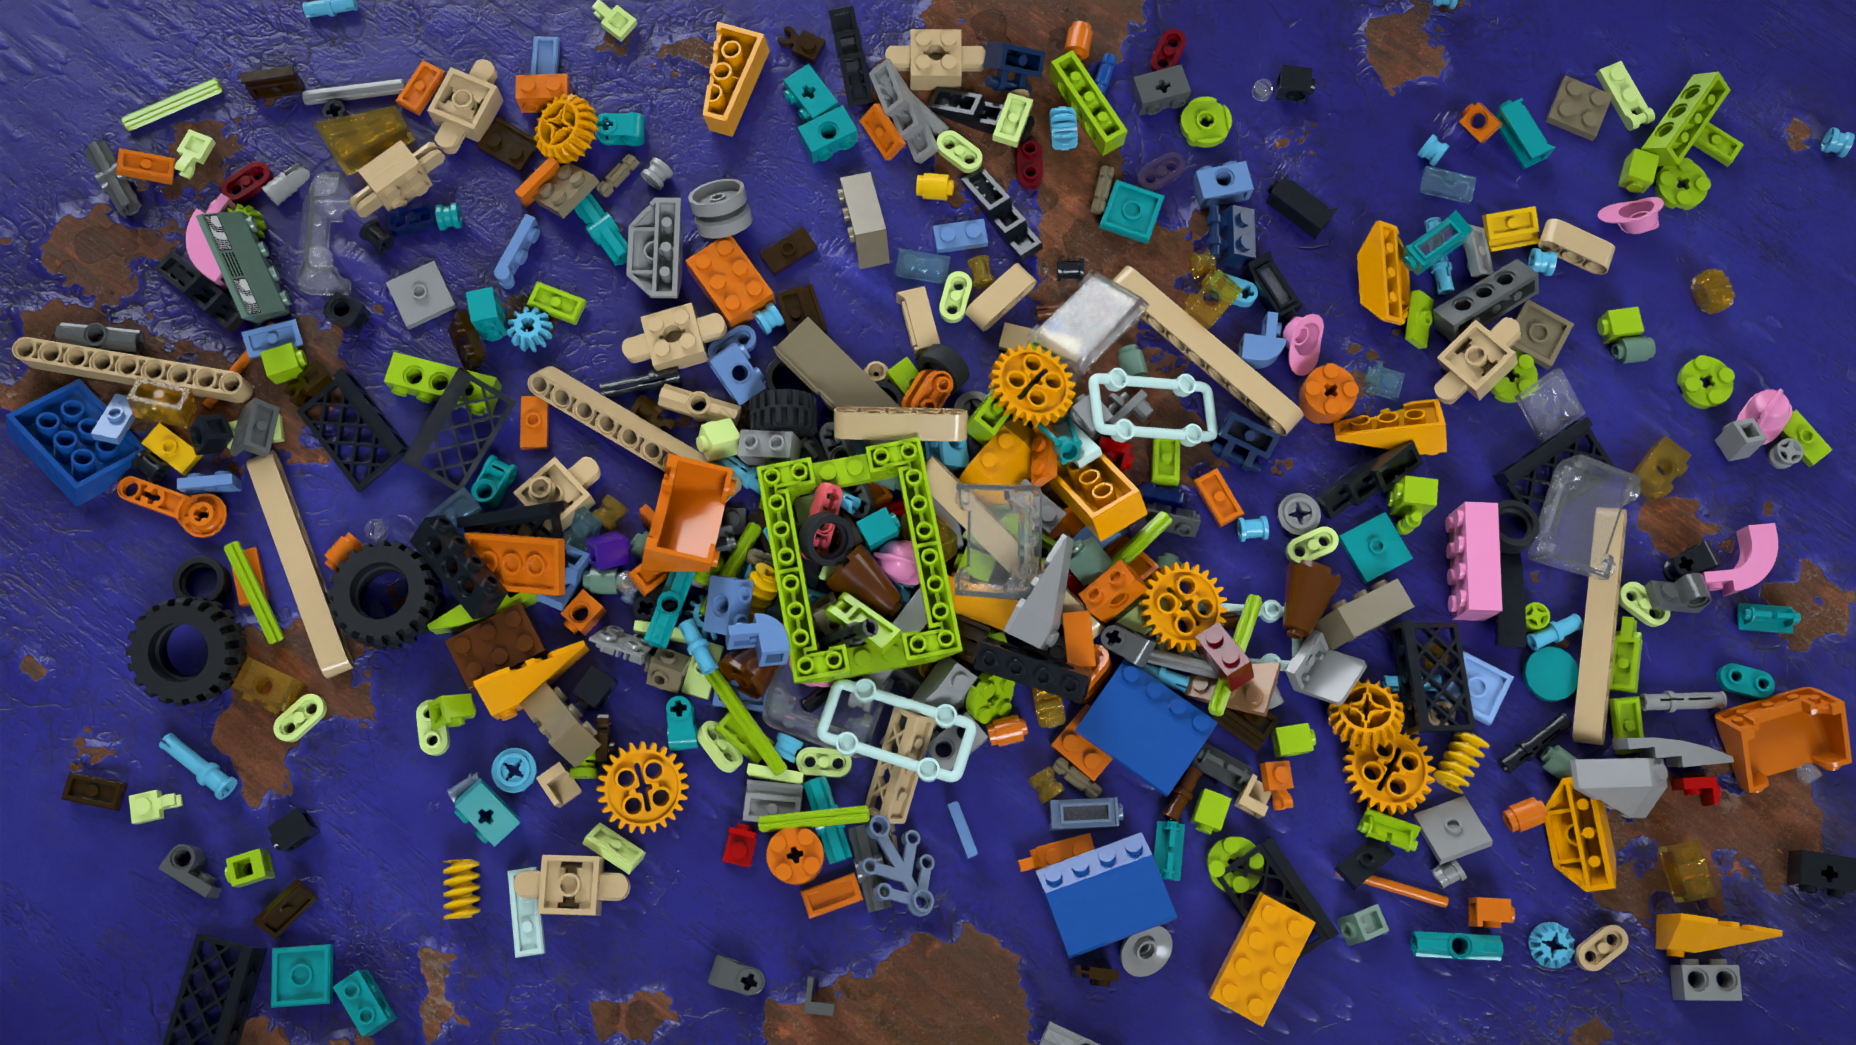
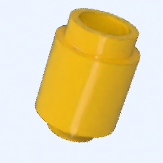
[916,173,954,201]

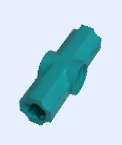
[574,193,628,266]
[643,572,696,650]
[803,776,853,865]
[1411,931,1503,961]

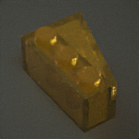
[314,106,416,177]

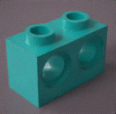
[466,287,508,341]
[333,970,397,1037]

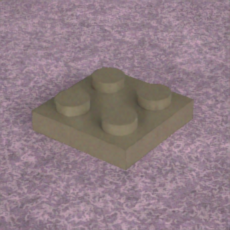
[1545,76,1613,141]
[533,163,600,219]
[1511,299,1574,370]

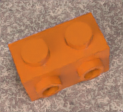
[515,74,573,113]

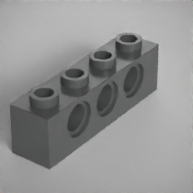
[1433,259,1539,342]

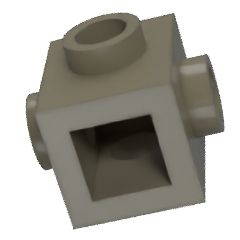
[810,591,850,636]
[644,648,691,694]

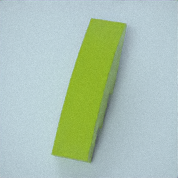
[427,592,538,635]

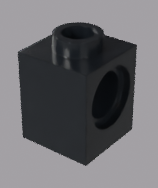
[1275,64,1316,103]
[322,291,371,336]
[187,414,234,455]
[572,665,619,711]
[267,807,321,853]

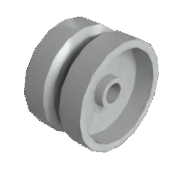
[688,179,753,239]

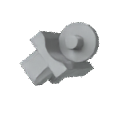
[1107,389,1154,426]

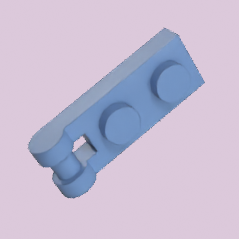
[494,214,540,289]

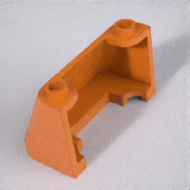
[641,454,737,572]
[1715,687,1852,793]

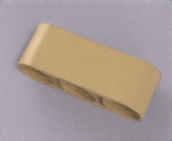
[1538,219,1615,275]
[965,263,1037,332]

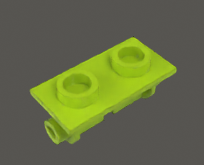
[1357,808,1421,852]

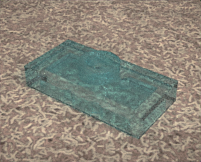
[1419,166,1476,204]

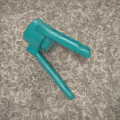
[1031,417,1082,465]

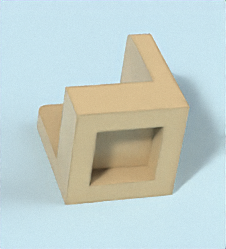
[536,762,582,808]
[1233,774,1272,819]

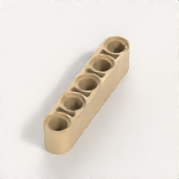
[834,407,968,441]

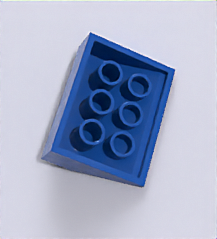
[5,379,148,507]
[1075,659,1218,797]
[1036,832,1177,959]

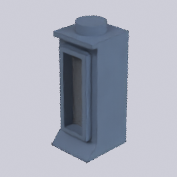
[1048,797,1123,831]

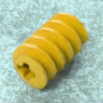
[746,562,778,624]
[1433,732,1490,794]
[443,859,481,920]

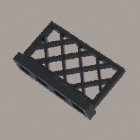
[402,367,517,493]
[296,368,410,493]
[1493,416,1618,524]
[456,500,569,568]
[1390,620,1476,735]
[1216,836,1340,961]
[163,933,267,1045]

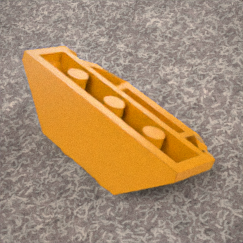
[1357,220,1411,326]
[959,419,1036,507]
[1545,777,1616,892]

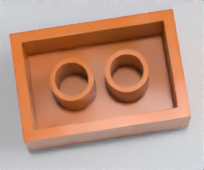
[685,235,775,330]

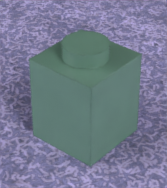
[1069,536,1112,586]

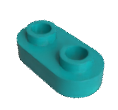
[1716,663,1775,700]

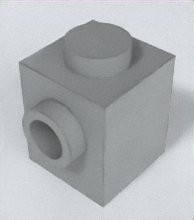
[1715,418,1767,461]

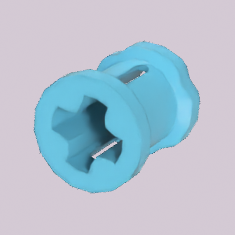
[1237,516,1269,542]

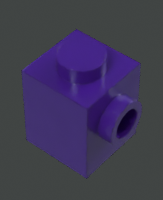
[585,531,631,571]

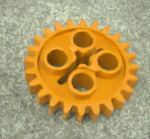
[988,344,1076,428]
[1138,562,1228,652]
[1342,726,1436,816]
[596,741,689,834]

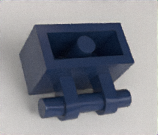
[983,41,1046,94]
[1207,205,1256,269]
[1210,409,1281,474]

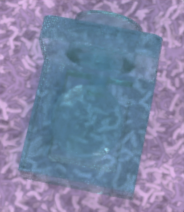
[1364,360,1405,401]
[563,506,602,551]

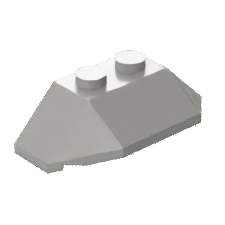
[626,198,684,298]

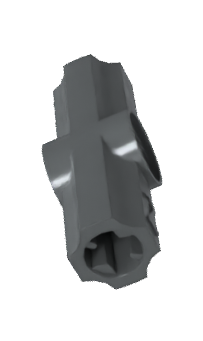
[85,141,142,216]
[55,322,145,354]
[848,824,892,913]

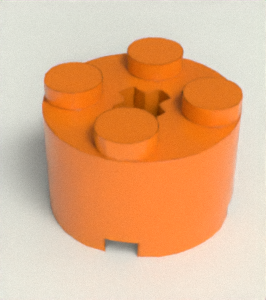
[1298,363,1359,424]
[766,827,825,885]

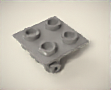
[588,625,654,665]

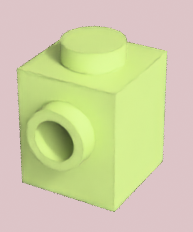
[696,418,740,462]

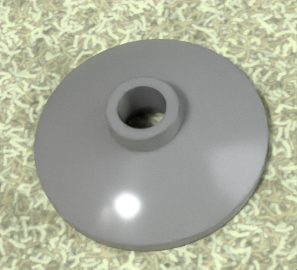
[1120,925,1173,977]

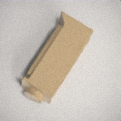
[896,286,940,359]

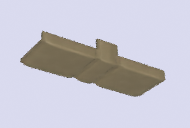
[773,317,901,446]

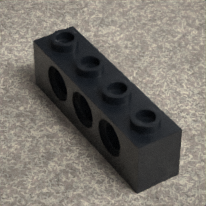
[410,515,508,619]
[973,637,1094,703]

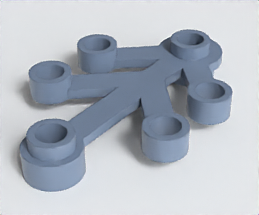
[858,815,935,917]

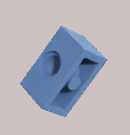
[1192,161,1254,209]
[706,343,766,406]
[703,575,754,635]

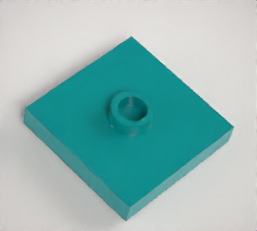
[1099,180,1165,244]
[1338,512,1413,584]
[271,944,333,1008]

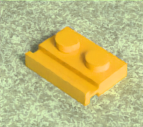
[1482,206,1540,252]

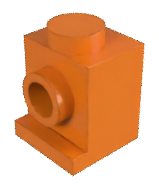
[1468,897,1515,928]

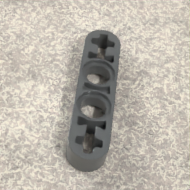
[819,422,877,519]

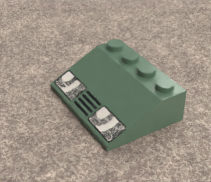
[196,211,292,325]

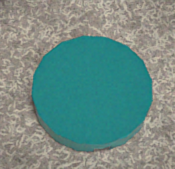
[1522,646,1579,702]

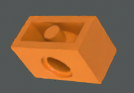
[1078,559,1148,624]

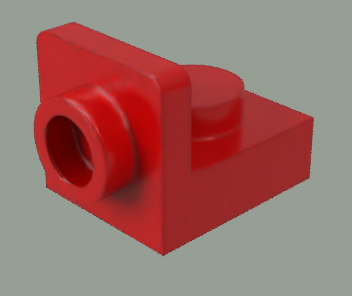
[1098,436,1135,474]
[1671,776,1721,806]
[722,823,759,868]

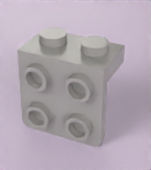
[1285,629,1367,705]

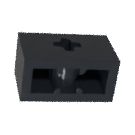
[1787,850,1856,898]

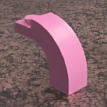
[186,193,236,291]
[1701,523,1778,596]

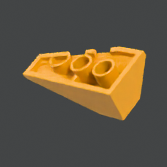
[1333,399,1447,455]
[473,640,590,721]
[1655,913,1783,958]

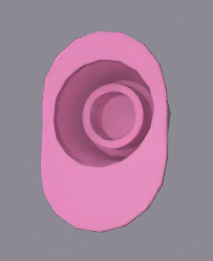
[1597,197,1664,234]
[1282,314,1324,376]
[1736,388,1793,445]
[873,540,919,585]

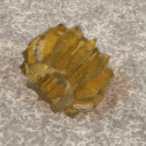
[1691,268,1735,315]
[1032,688,1066,728]

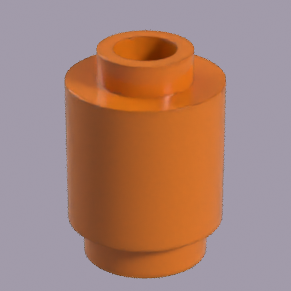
[1064,21,1093,61]
[324,532,363,573]
[986,714,1028,747]
[1502,797,1548,833]

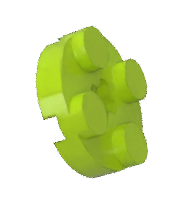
[1180,97,1232,148]
[1654,158,1711,210]
[1490,350,1538,403]
[1677,355,1735,409]
[966,672,1015,724]
[1206,837,1264,893]

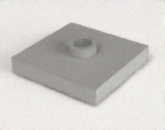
[386,261,457,330]
[1413,796,1493,865]

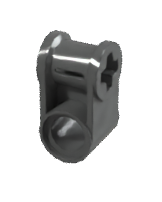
[1101,623,1157,667]
[707,954,766,996]

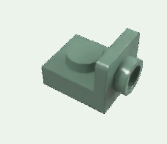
[1337,904,1389,946]

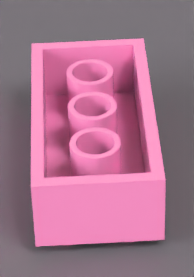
[1445,502,1502,621]

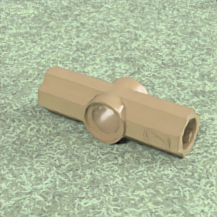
[658,384,742,427]

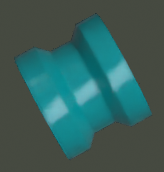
[435,202,463,231]

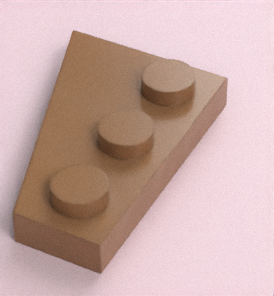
[1185,662,1281,717]

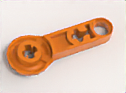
[117,476,228,538]

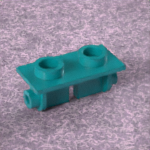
[1737,603,1801,634]
[1154,821,1185,881]

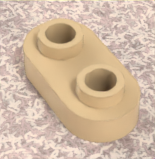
[1574,925,1628,971]

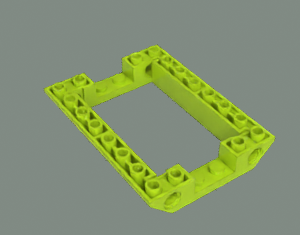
[756,437,963,683]

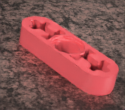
[801,482,843,561]

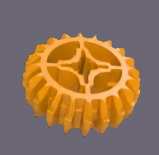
[533,93,599,164]
[1327,678,1405,751]

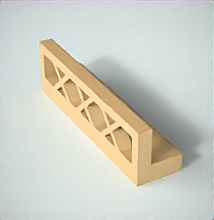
[865,706,935,824]

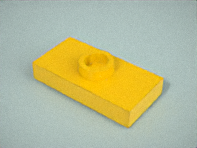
[141,423,203,476]

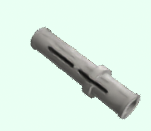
[1639,691,1727,713]

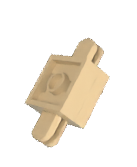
[885,29,986,90]
[427,59,504,154]
[349,140,445,218]
[622,303,727,372]
[1434,317,1522,405]
[510,457,601,536]
[513,855,631,916]

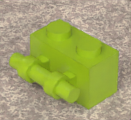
[1386,476,1438,535]

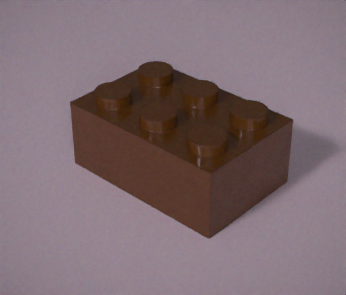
[445,602,550,694]

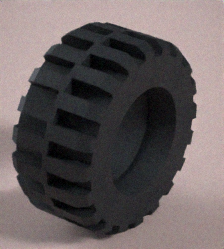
[327,540,443,650]
[126,597,248,706]

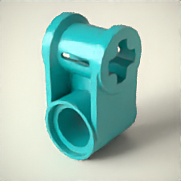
[596,112,645,146]
[471,455,518,510]
[666,696,699,751]

